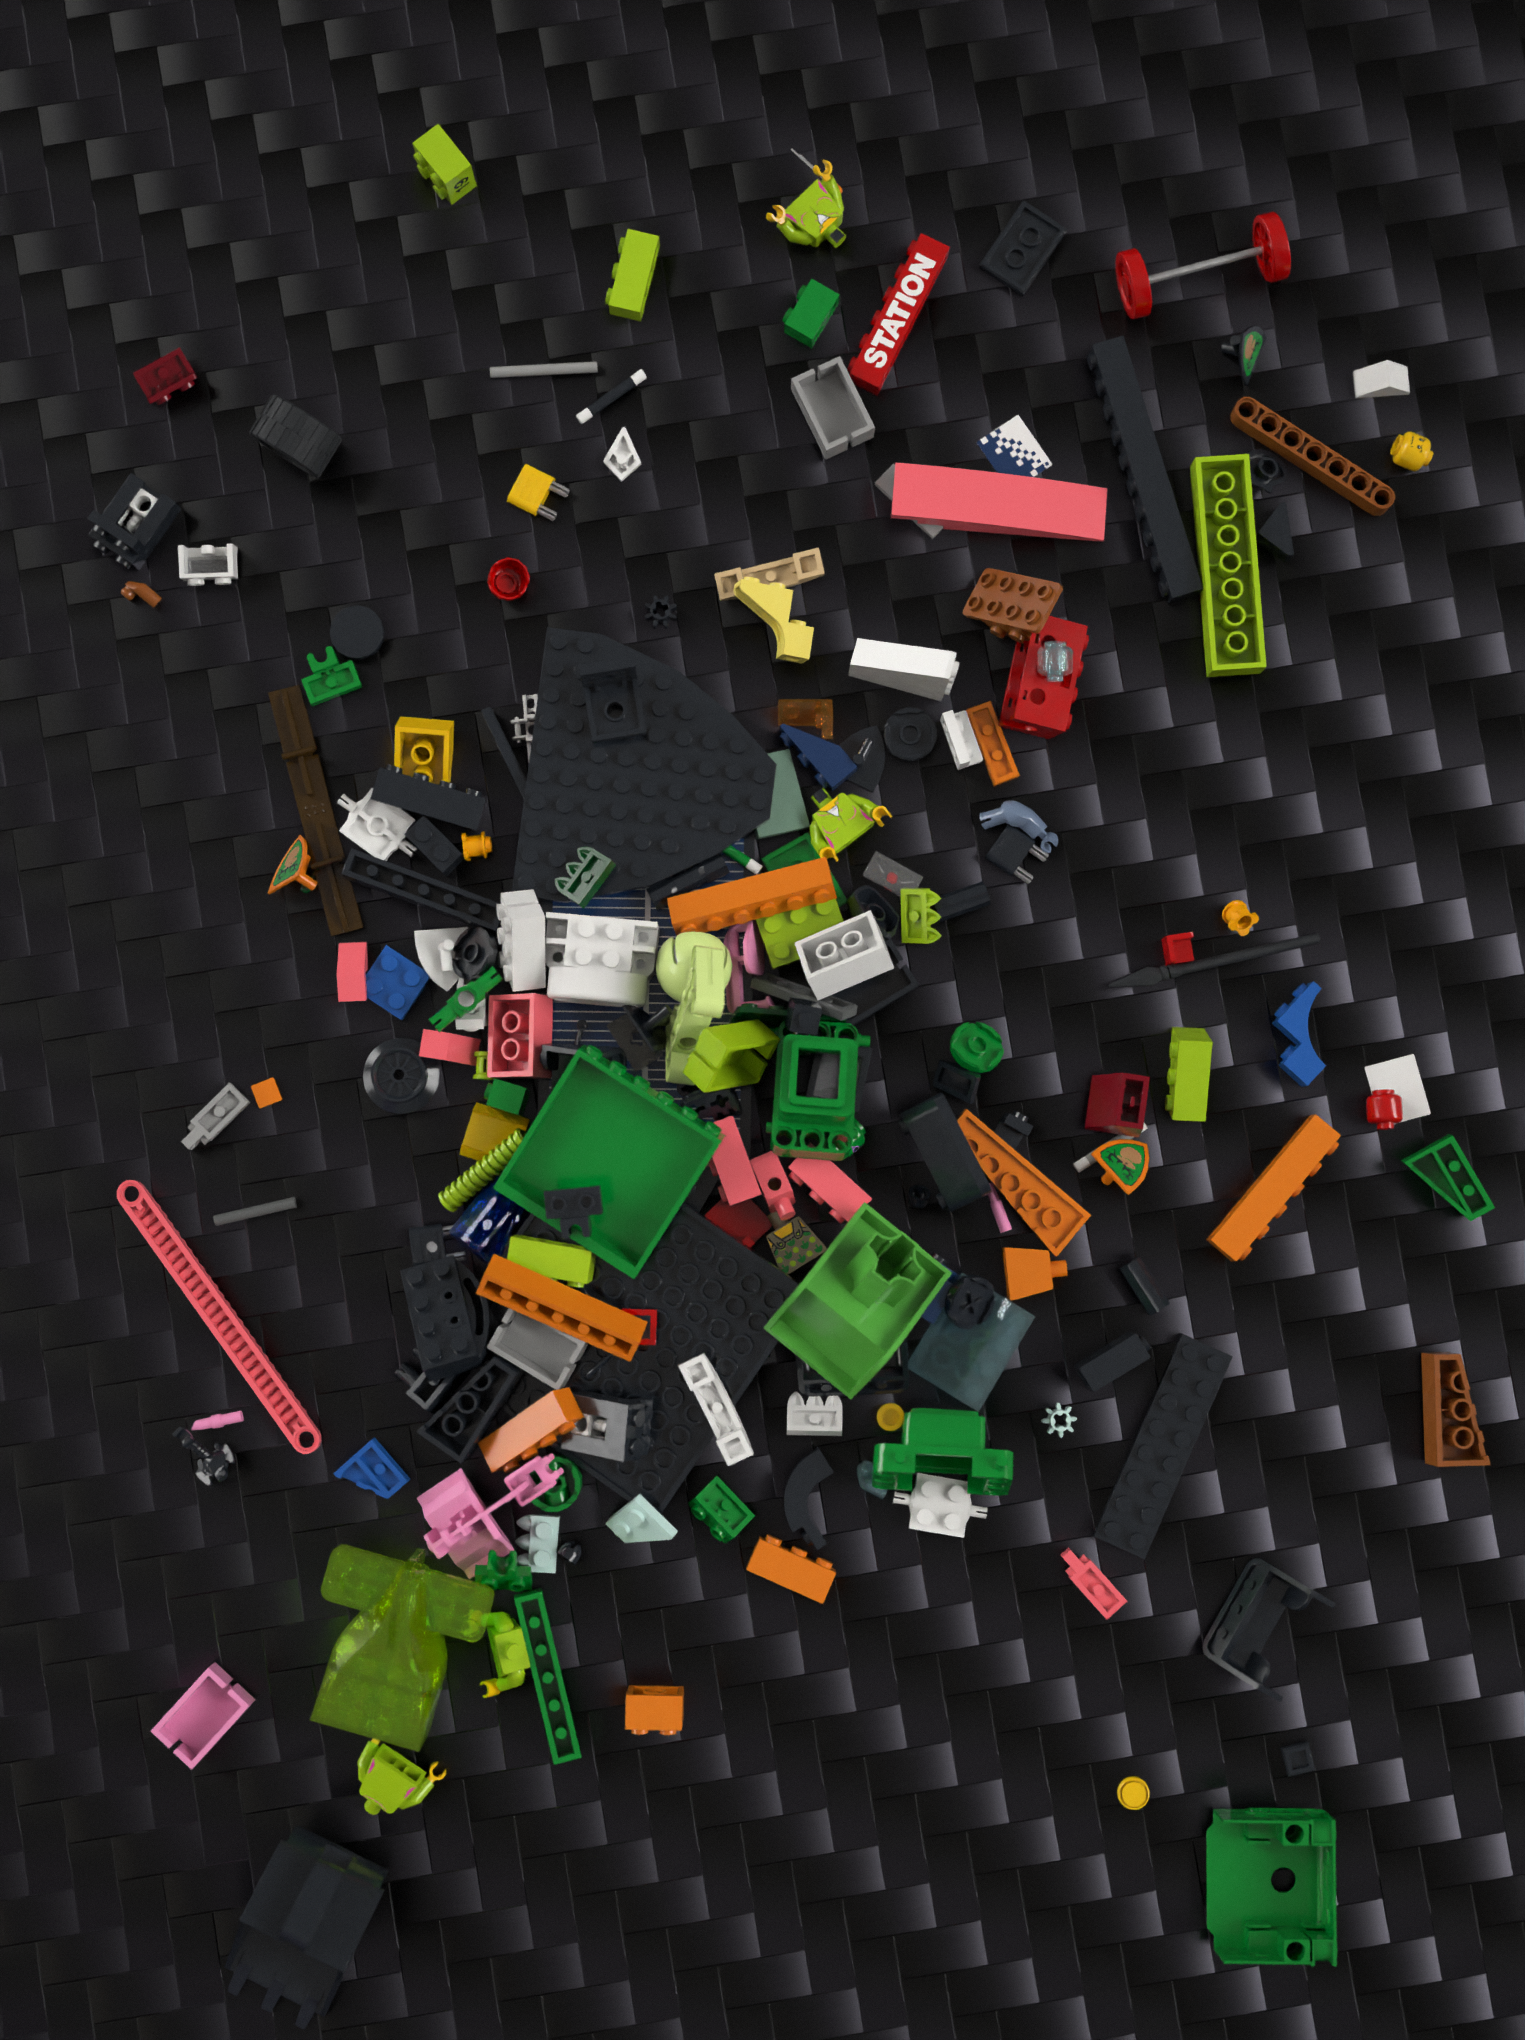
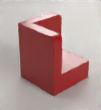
[1161,932,1194,966]

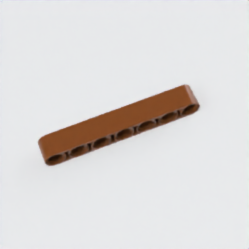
[1230,397,1395,516]

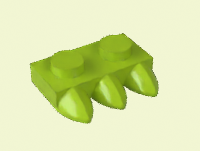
[901,887,942,944]

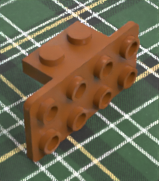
[963,568,1063,643]

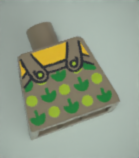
[766,1211,827,1274]

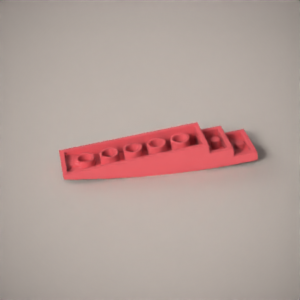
[891,463,1107,542]

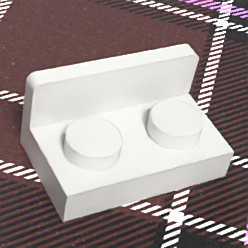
[940,710,983,770]

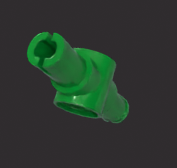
[428,967,503,1033]

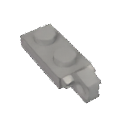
[181,1083,251,1150]

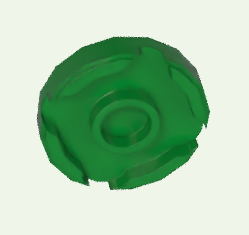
[950,1022,1004,1073]

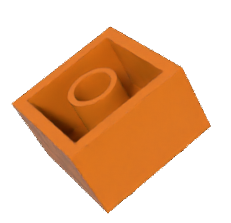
[625,1685,684,1735]

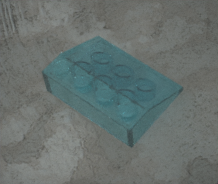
[908,1273,1035,1412]

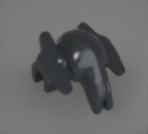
[172,1426,235,1486]

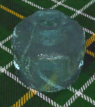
[1037,641,1073,682]

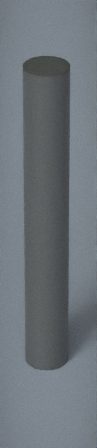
[213,1197,297,1226]

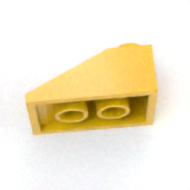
[394,716,454,785]

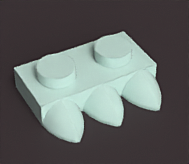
[515,1514,560,1573]

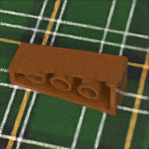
[1421,1352,1491,1467]

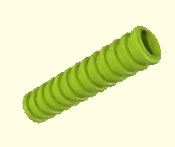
[438,1128,526,1212]

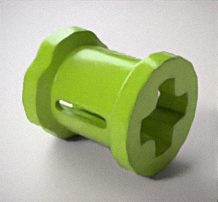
[473,1051,497,1080]

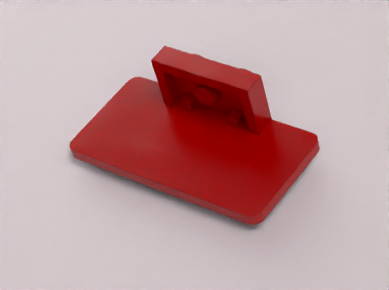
[704,1199,772,1251]

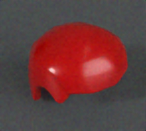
[487,557,530,601]

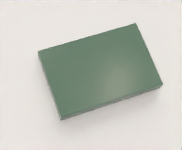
[755,749,810,839]

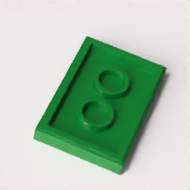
[761,832,847,908]

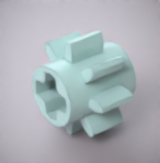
[1041,1402,1077,1438]

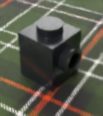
[785,997,822,1036]

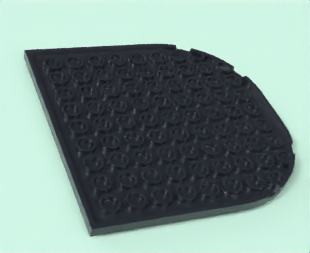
[476,1203,800,1514]

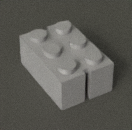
[791,356,875,460]
[486,1308,589,1390]

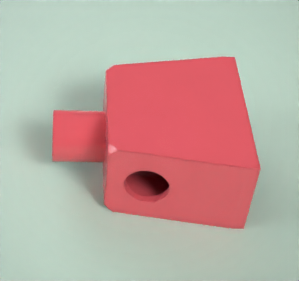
[749,1151,796,1220]

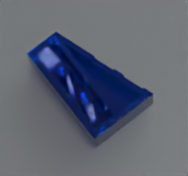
[448,1170,524,1265]

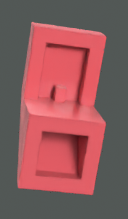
[337,942,369,1002]
[419,1029,481,1066]

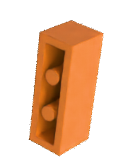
[746,1534,836,1604]

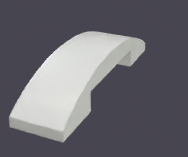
[679,1353,754,1466]

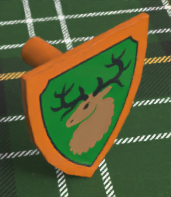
[268,835,318,894]
[1091,1139,1149,1195]

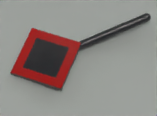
[584,1308,657,1379]

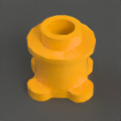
[461,831,492,861]
[1222,900,1259,936]

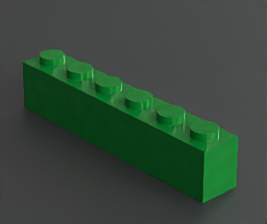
[514,1588,581,1765]

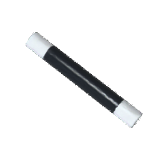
[576,369,647,424]

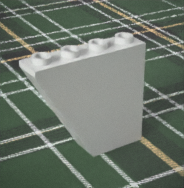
[848,638,960,701]

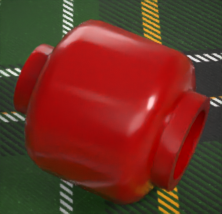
[1366,1089,1403,1130]

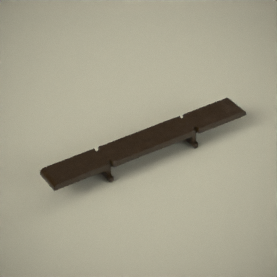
[268,685,363,936]

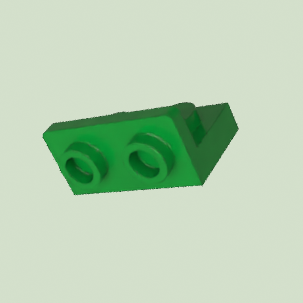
[687,1476,755,1543]

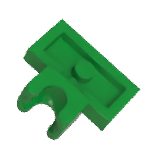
[301,646,363,706]
[475,1550,532,1592]

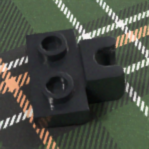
[544,1185,604,1239]

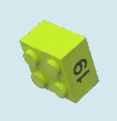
[413,124,477,205]

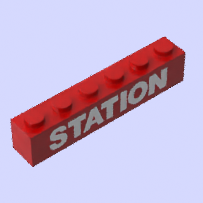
[847,233,950,396]

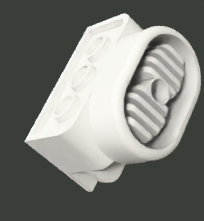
[545,912,660,1008]

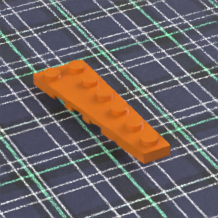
[956,1109,1091,1257]

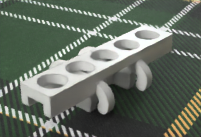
[510,694,538,761]

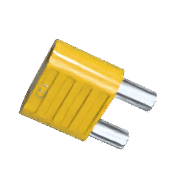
[507,464,569,521]

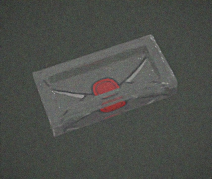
[862,851,923,897]

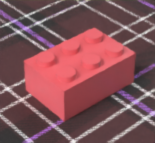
[487,993,553,1079]
[709,1115,761,1206]
[788,1142,872,1224]

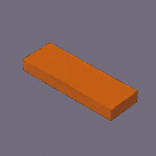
[965,701,1020,786]

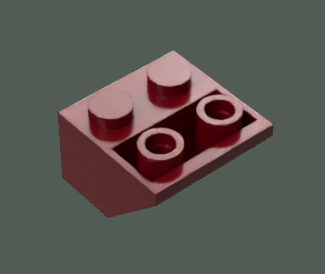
[1084,1073,1150,1138]

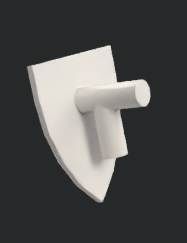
[414,927,468,991]

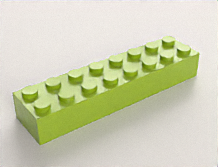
[1190,454,1266,677]

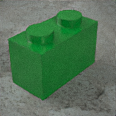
[783,279,840,348]
[484,1079,531,1117]

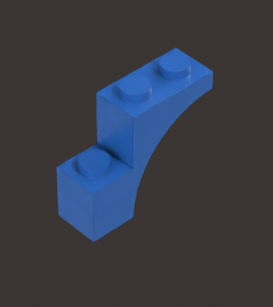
[1272,981,1326,1087]

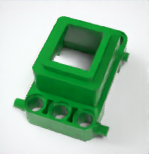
[766,1021,870,1161]
[872,1408,1013,1496]

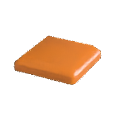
[251,1077,282,1109]

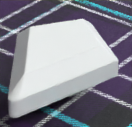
[603,427,641,482]

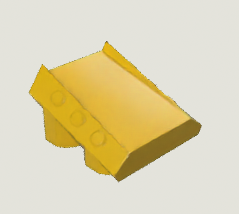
[460,1102,530,1160]

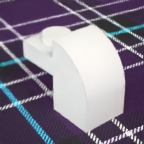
[455,977,489,1032]

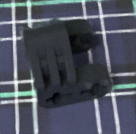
[676,1084,743,1121]

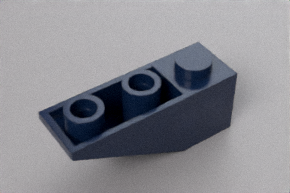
[779,724,857,791]

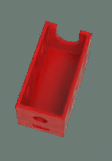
[998,616,1089,739]

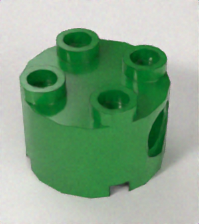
[529,1454,582,1512]

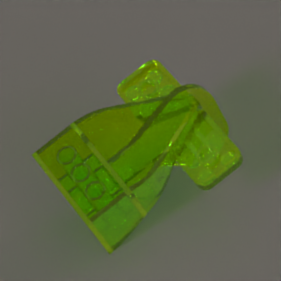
[310,1545,494,1752]

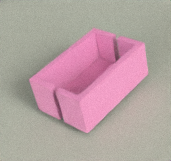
[151,1662,255,1769]

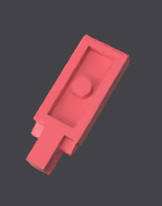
[1060,1548,1127,1620]

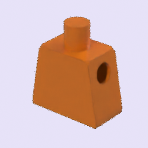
[1002,1247,1067,1300]

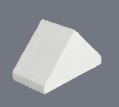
[1353,360,1410,398]

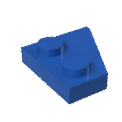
[333,1437,410,1499]

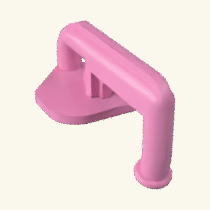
[723,920,775,1014]

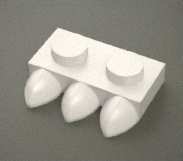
[787,1391,842,1436]

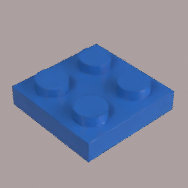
[366,945,431,1021]

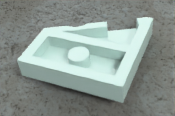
[605,1494,678,1543]

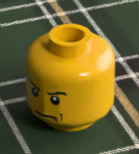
[1390,432,1433,471]

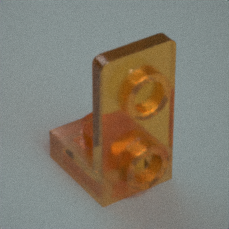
[778,699,833,739]

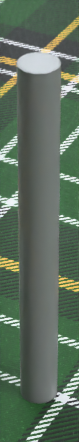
[490,361,598,378]

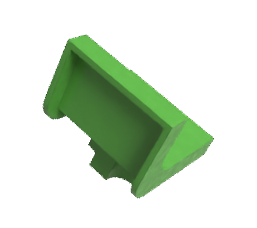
[764,1202,952,1399]

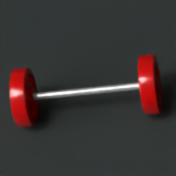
[1115,211,1291,319]

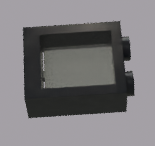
[806,1046,873,1114]

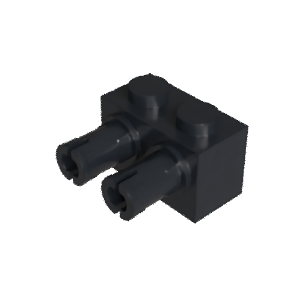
[394,1347,471,1414]

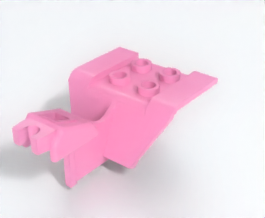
[416,1453,564,1579]

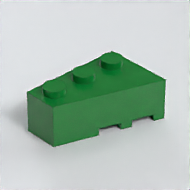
[1401,1134,1495,1221]

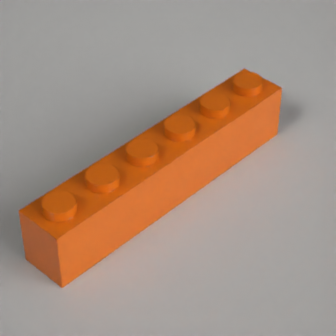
[667,857,837,936]
[1206,1114,1341,1262]
[476,1254,648,1362]

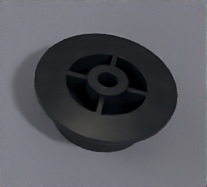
[363,1038,440,1114]

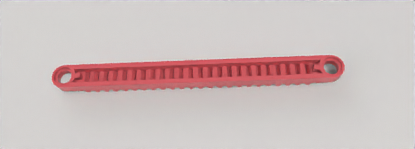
[117,1180,322,1454]

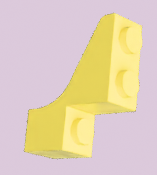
[734,577,814,664]

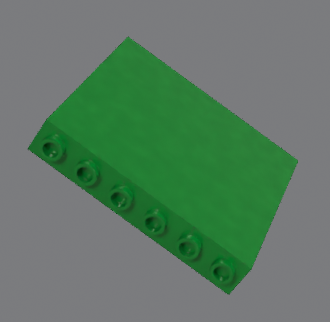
[493,1045,726,1279]

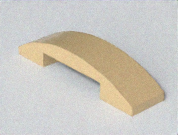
[714,547,825,601]

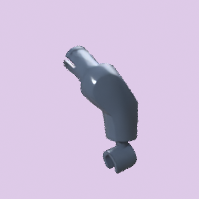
[980,800,1058,853]

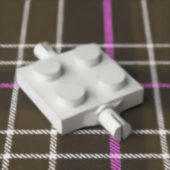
[337,788,418,861]
[893,1473,988,1538]

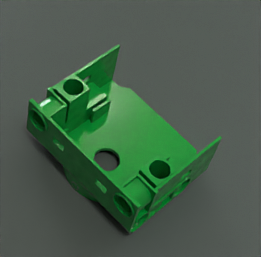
[1206,1808,1337,1966]

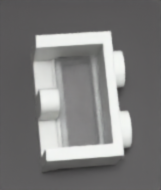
[178,544,238,586]

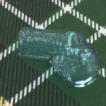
[856,1460,887,1499]

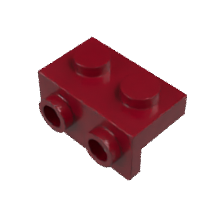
[133,347,197,405]

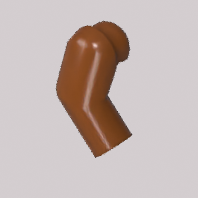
[121,581,162,608]

